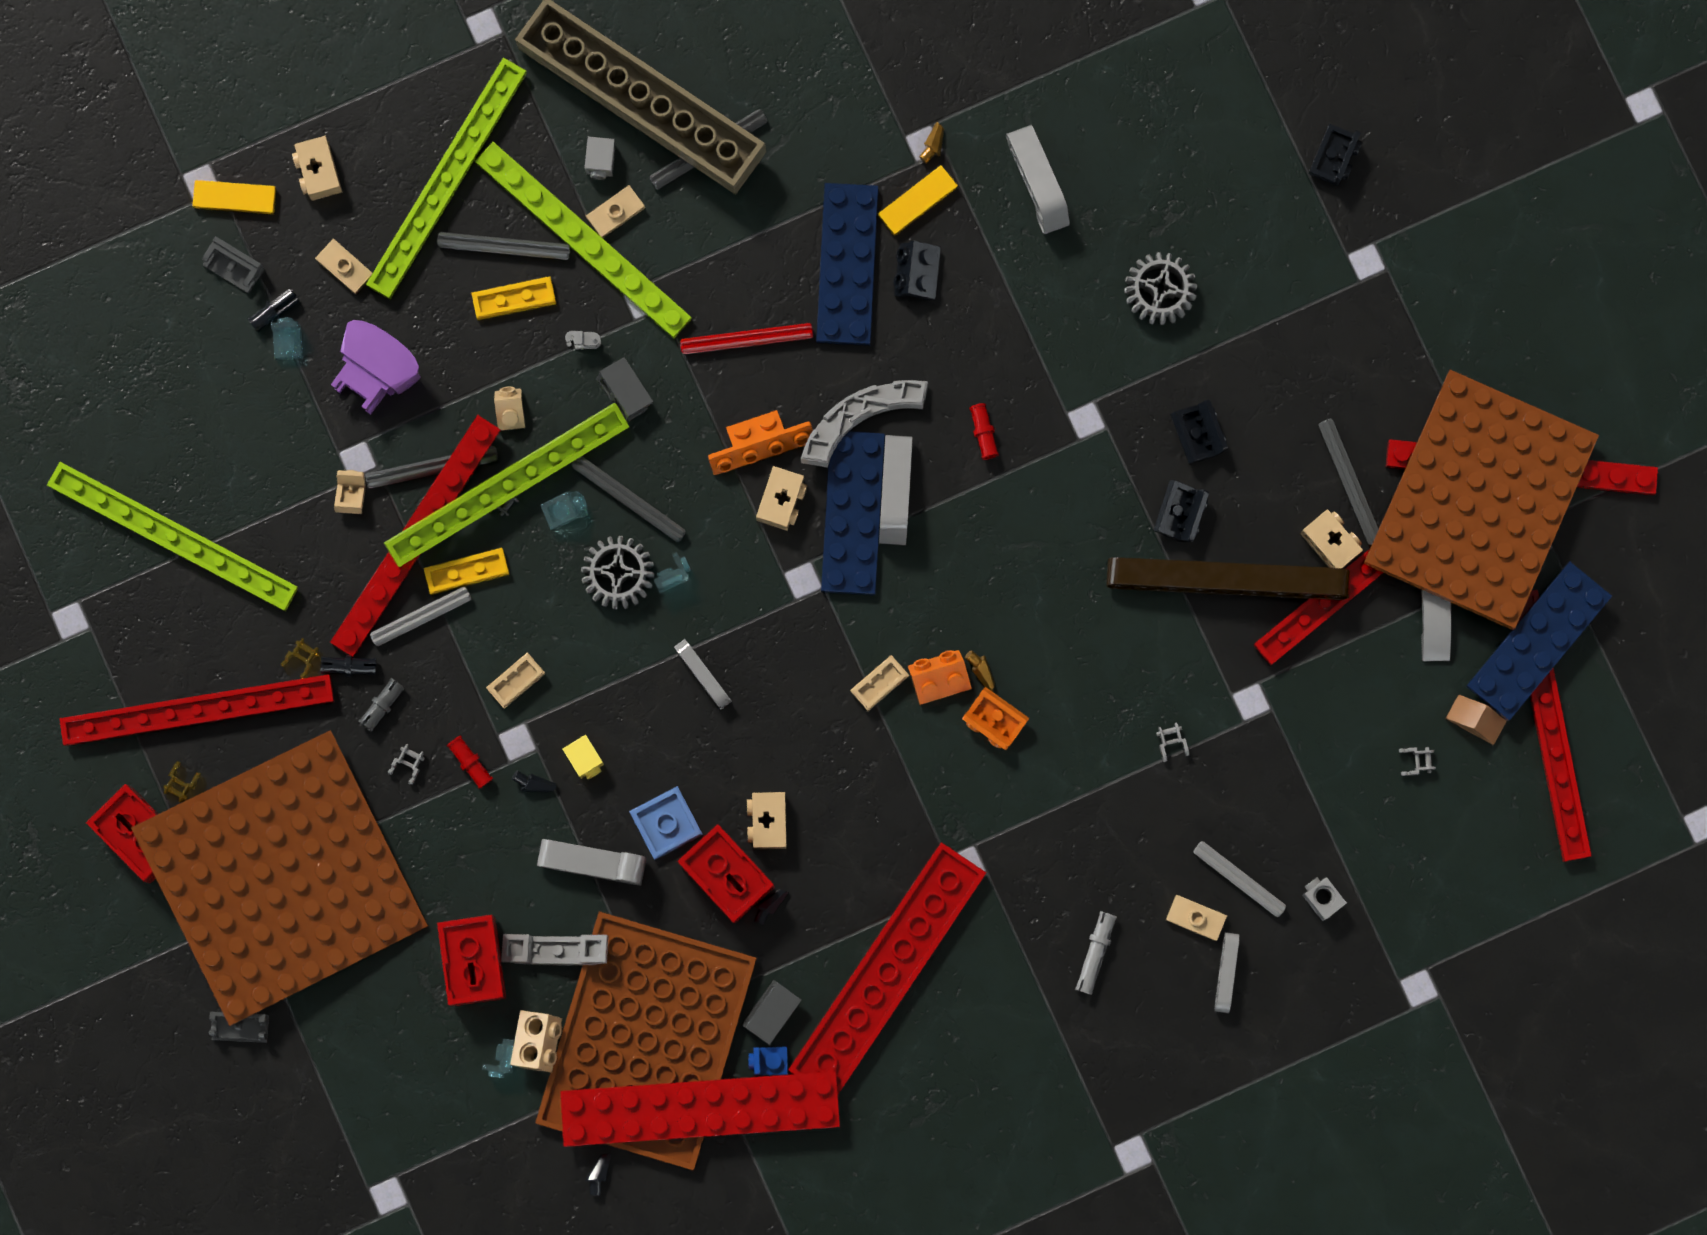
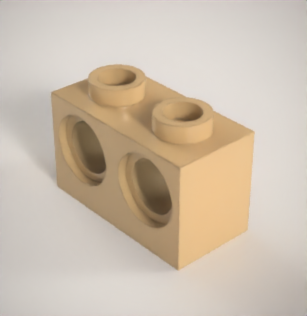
[510,1010,562,1073]

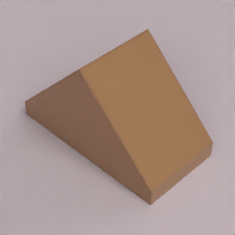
[1445,695,1506,745]

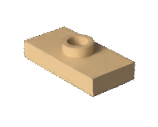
[586,185,645,238]
[315,239,372,295]
[486,652,546,709]
[850,655,909,711]
[1166,895,1227,941]

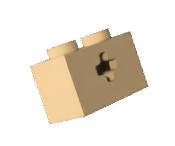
[292,136,342,201]
[756,466,807,531]
[1300,509,1363,568]
[747,792,786,849]

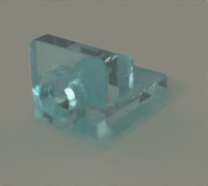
[271,318,303,360]
[541,491,588,530]
[654,552,691,593]
[482,1039,515,1078]

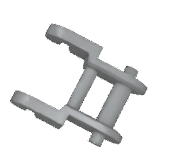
[565,331,601,349]
[1156,722,1190,762]
[388,744,425,785]
[1399,747,1436,776]

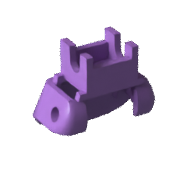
[331,320,421,415]

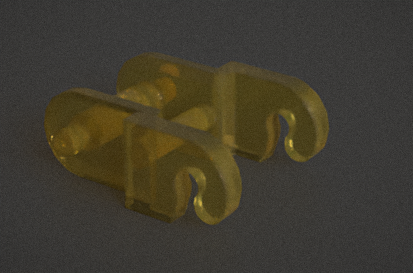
[281,638,319,679]
[163,761,201,803]

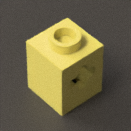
[563,735,604,779]

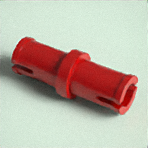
[969,403,999,460]
[447,735,493,789]

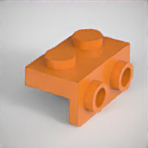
[908,650,972,705]
[962,687,1030,750]

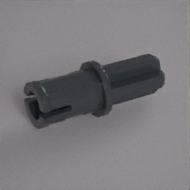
[248,289,299,332]

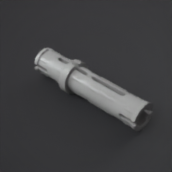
[1075,911,1117,995]

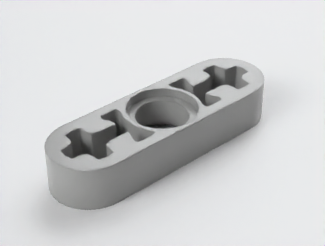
[674,639,732,710]
[1215,933,1239,1013]

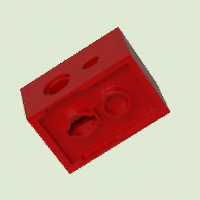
[86,784,159,884]
[677,824,774,924]
[437,915,507,1007]

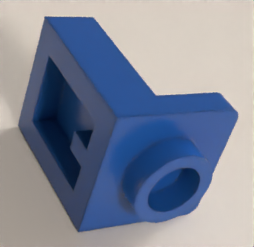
[748,1047,788,1076]

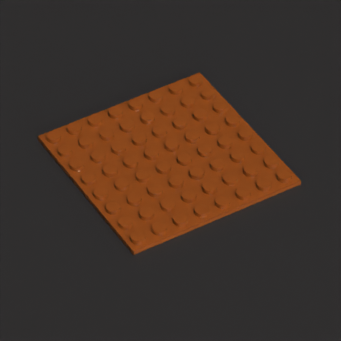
[131,730,428,1026]

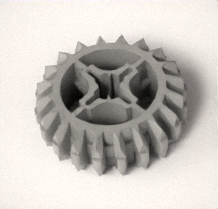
[1124,252,1197,325]
[581,536,655,609]

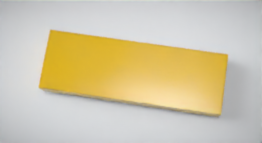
[878,165,958,236]
[192,180,276,214]
[471,277,556,320]
[424,548,510,595]

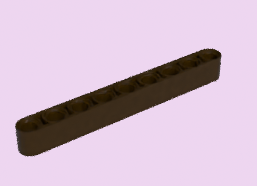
[1106,558,1350,600]

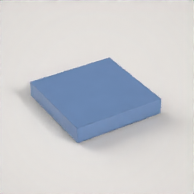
[629,786,703,860]

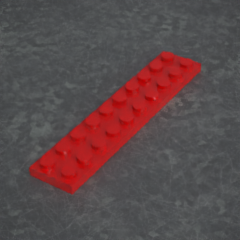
[788,842,987,1094]
[560,1071,840,1147]

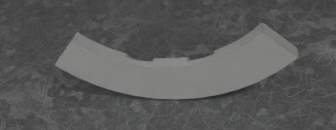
[801,380,928,467]

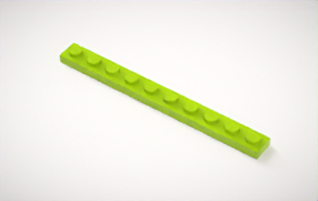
[366,58,527,299]
[475,142,692,339]
[384,403,629,567]
[47,462,298,612]

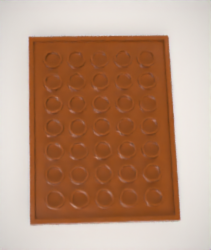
[1363,370,1599,630]
[535,911,757,1170]

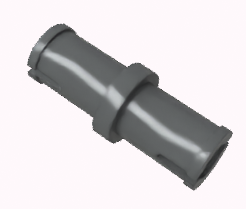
[358,678,405,732]

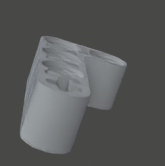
[1006,125,1070,234]
[879,435,912,545]
[537,839,646,886]

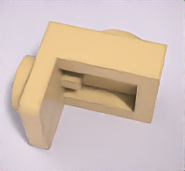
[494,387,525,430]
[334,470,366,514]

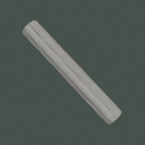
[370,587,471,646]
[1194,841,1286,917]

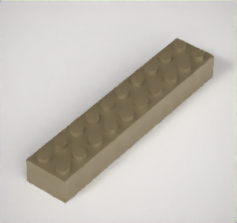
[515,0,767,195]

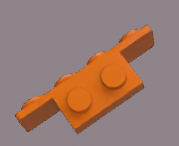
[708,410,813,475]

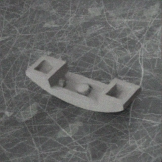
[1421,590,1451,661]
[501,934,609,965]

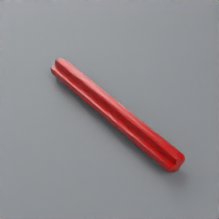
[680,323,813,354]

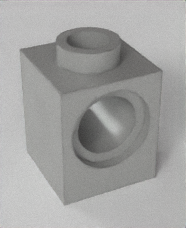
[584,137,616,180]
[1302,877,1347,921]

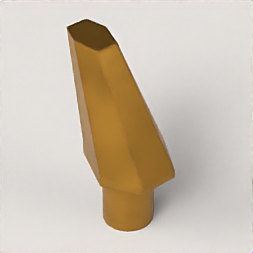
[919,122,944,164]
[965,650,995,691]

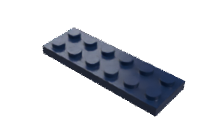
[816,183,878,345]
[821,432,885,595]
[1466,562,1612,721]

